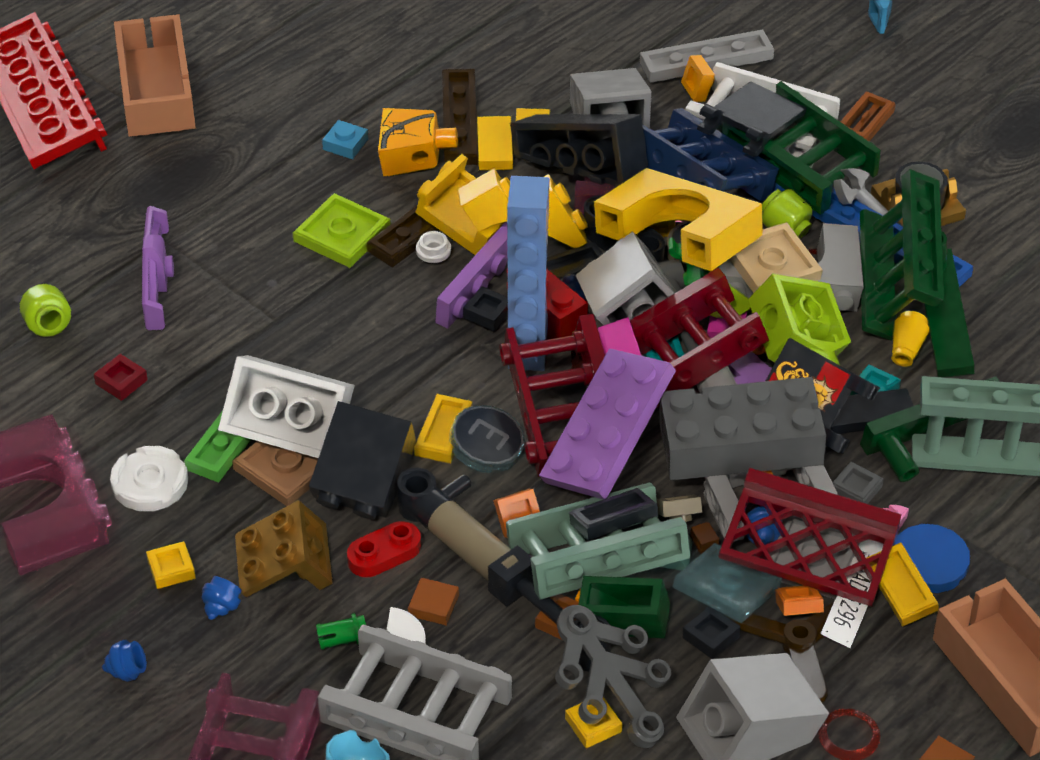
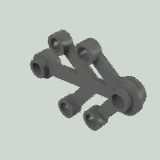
[555,605,671,748]

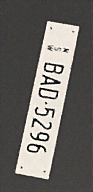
[821,539,884,648]

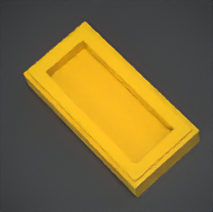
[477,116,513,170]
[414,394,473,464]
[866,542,939,627]

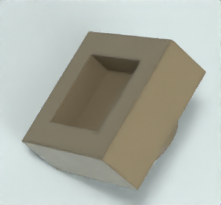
[657,495,702,522]

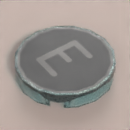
[449,405,525,473]

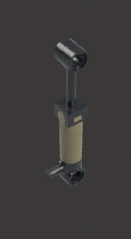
[397,467,611,672]

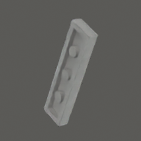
[640,29,774,83]

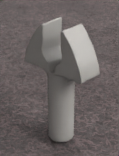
[834,168,888,215]

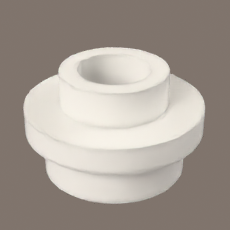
[416,231,451,263]

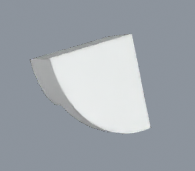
[387,607,426,644]

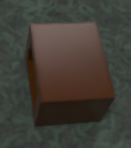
[690,522,719,554]

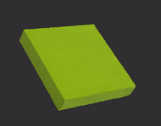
[293,193,391,268]

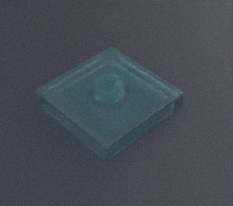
[673,543,782,623]

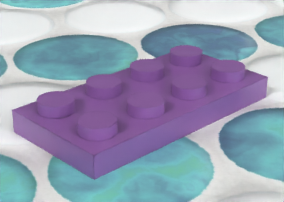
[539,348,676,499]

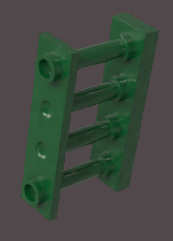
[722,81,881,215]
[860,169,944,341]

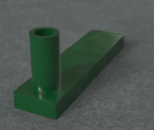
[924,232,974,378]
[860,376,1000,482]

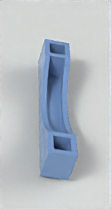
[507,176,549,371]

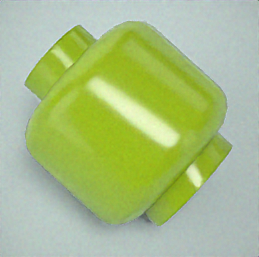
[762,189,813,239]
[20,284,71,337]

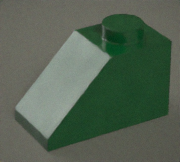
[578,576,670,638]

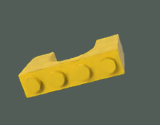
[594,168,763,271]

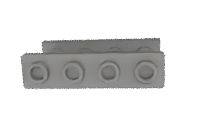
[318,624,512,760]

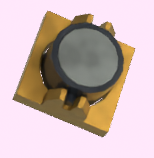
[871,161,966,226]

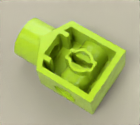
[748,273,851,365]

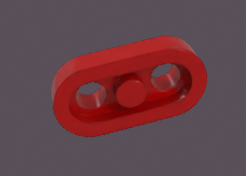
[347,521,421,577]

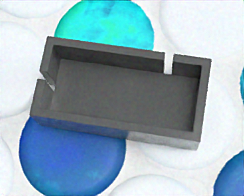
[659,377,826,480]

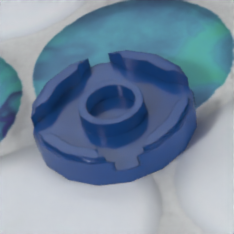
[894,524,970,593]

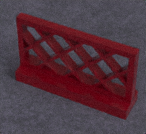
[719,468,902,606]

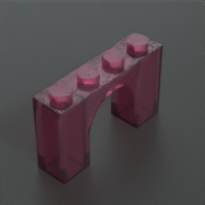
[0,414,112,575]

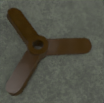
[722,602,834,703]

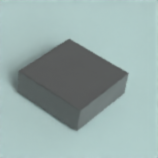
[832,461,884,504]

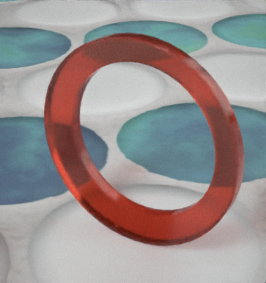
[819,709,880,760]

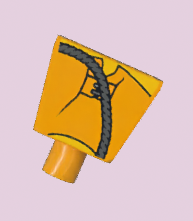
[378,108,458,176]

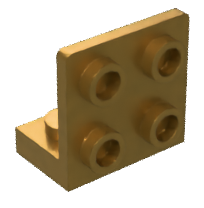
[235,500,333,597]

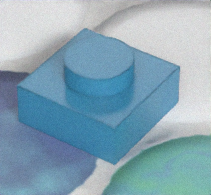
[322,120,368,160]

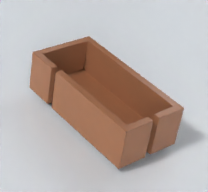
[114,14,196,137]
[933,578,1040,757]

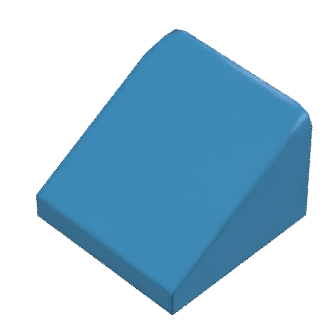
[868,0,893,34]

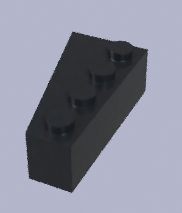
[510,114,648,188]

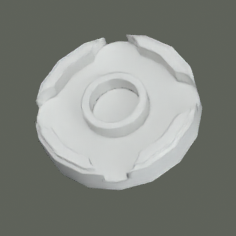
[110,446,188,511]

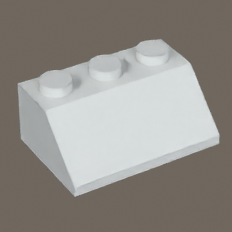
[218,355,355,458]

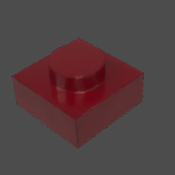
[94,353,148,401]

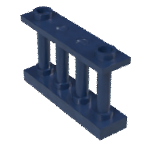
[643,108,779,201]

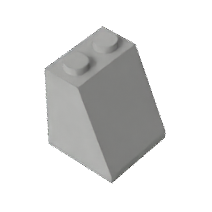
[570,68,651,129]
[575,231,677,325]
[676,653,829,760]

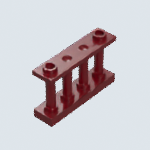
[630,267,769,409]
[499,314,605,477]

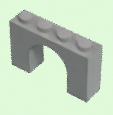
[714,223,863,312]

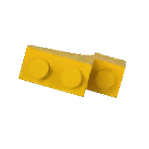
[458,168,588,248]

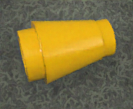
[891,311,930,367]

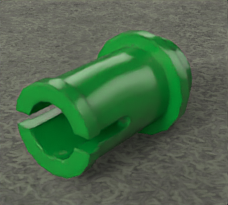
[316,613,366,650]

